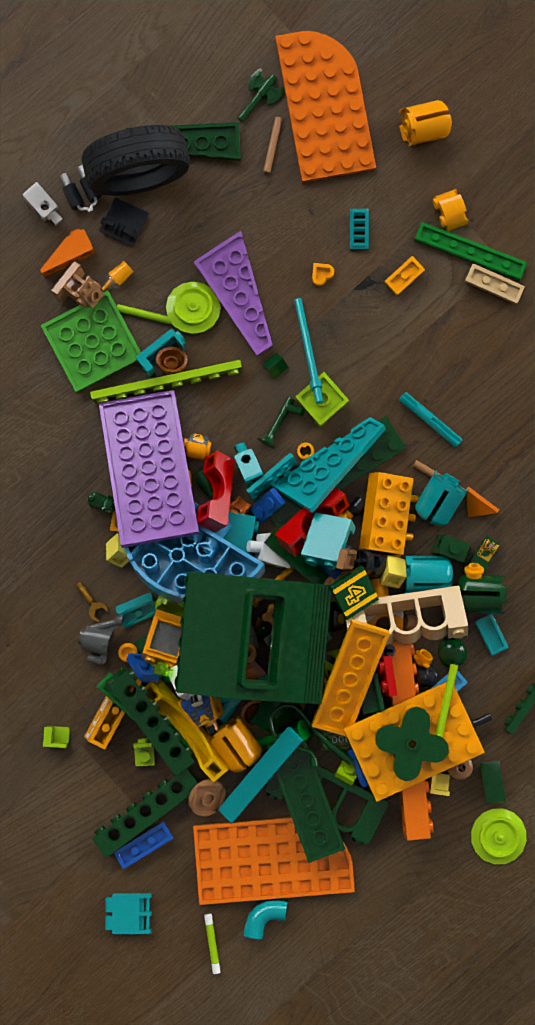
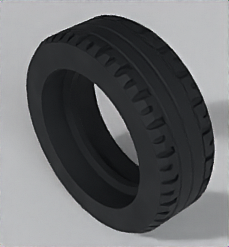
[81,125,191,196]

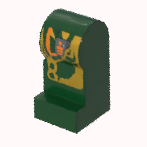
[467,535,500,574]

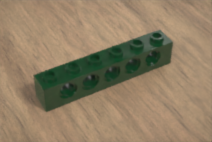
[106,667,194,776]
[92,768,199,858]

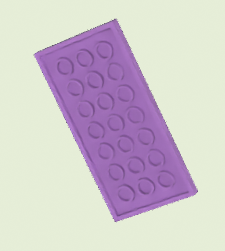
[99,390,199,548]

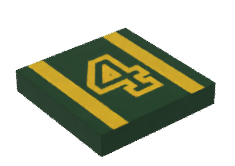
[329,565,379,620]

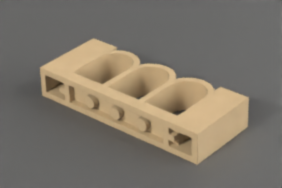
[345,586,468,646]

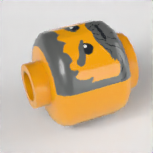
[184,433,212,460]

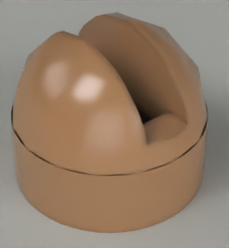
[404,615,417,630]

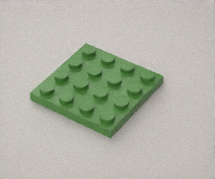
[41,290,141,393]

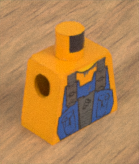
[177,695,224,734]

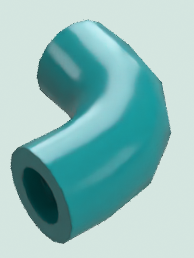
[243,900,288,939]

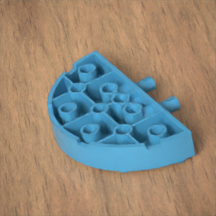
[124,502,265,604]

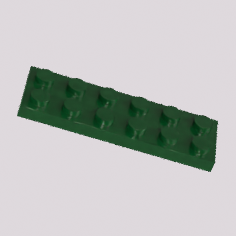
[276,740,345,863]

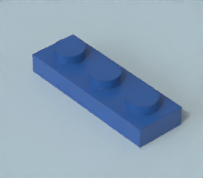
[114,821,174,869]

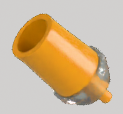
[102,261,134,291]

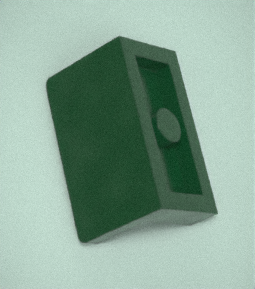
[361,672,385,714]

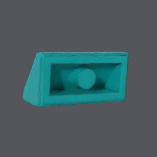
[116,593,156,629]

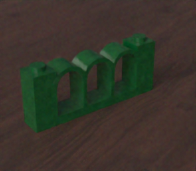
[264,764,389,845]

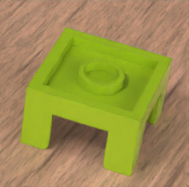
[295,372,349,428]

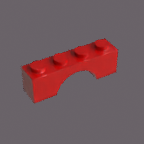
[197,451,235,532]
[275,488,350,557]

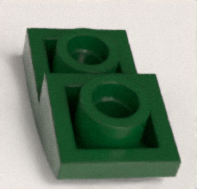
[480,760,506,805]

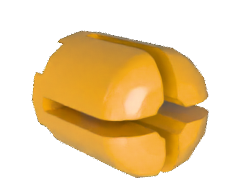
[399,100,452,146]
[207,715,262,772]

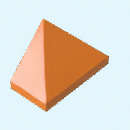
[465,487,499,518]

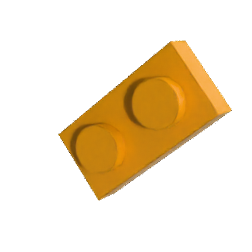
[384,256,425,296]

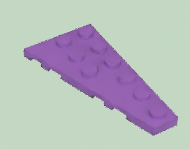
[194,231,273,356]

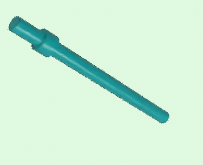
[294,298,323,404]

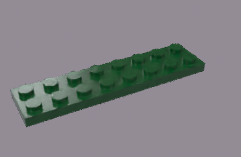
[258,416,407,530]

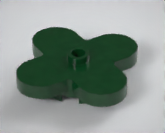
[375,707,449,781]

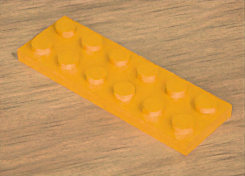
[311,619,390,737]

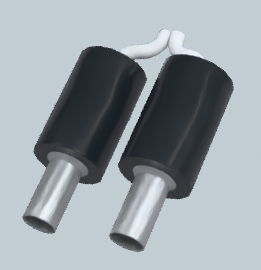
[60,165,102,212]

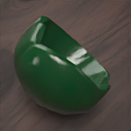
[438,638,467,667]

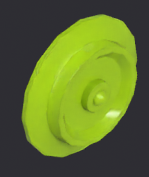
[166,281,221,334]
[471,808,527,864]

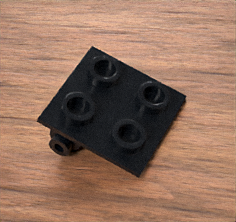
[99,197,149,247]

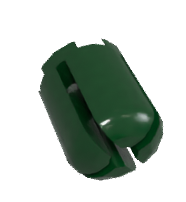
[457,574,507,614]

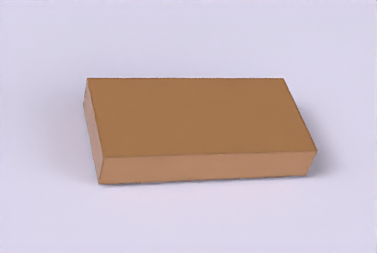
[336,548,357,570]

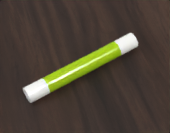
[204,913,221,974]

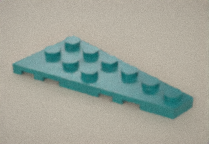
[269,417,386,513]

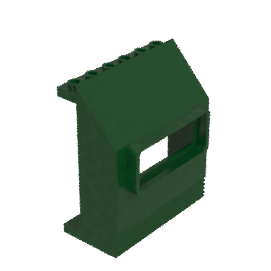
[174,571,332,704]

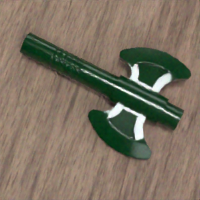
[237,69,285,122]

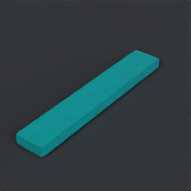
[218,726,304,823]

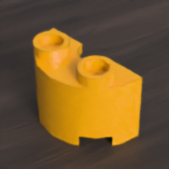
[432,189,468,232]

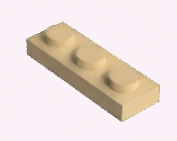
[465,264,525,305]

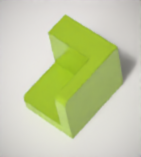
[43,726,70,748]

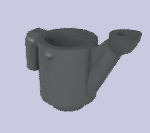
[78,615,124,665]

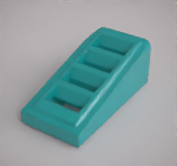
[349,209,369,250]

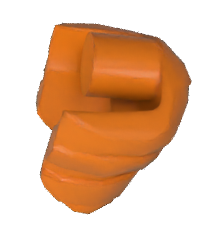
[229,496,252,515]

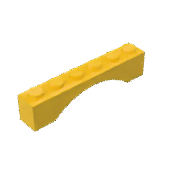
[145,679,229,783]

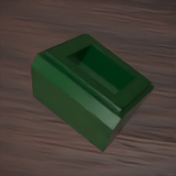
[262,353,289,379]

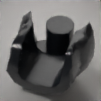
[417,666,438,687]

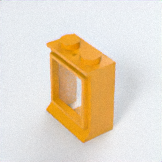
[141,609,182,669]

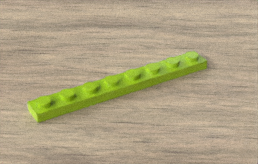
[90,360,242,404]

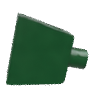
[430,535,471,565]

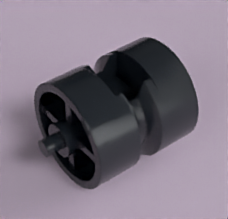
[351,549,386,577]

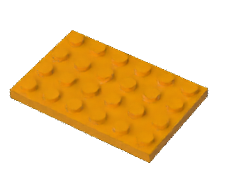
[343,681,485,802]

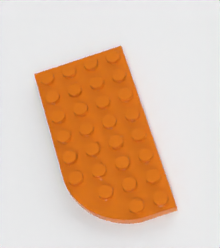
[275,31,376,183]
[193,817,355,905]

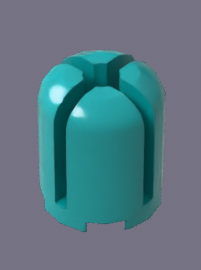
[415,470,468,526]
[404,556,453,594]

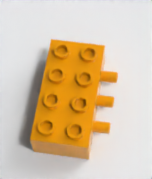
[359,472,418,555]

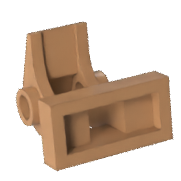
[51,262,104,308]

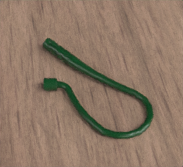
[269,703,354,767]

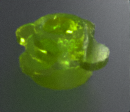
[151,661,173,676]

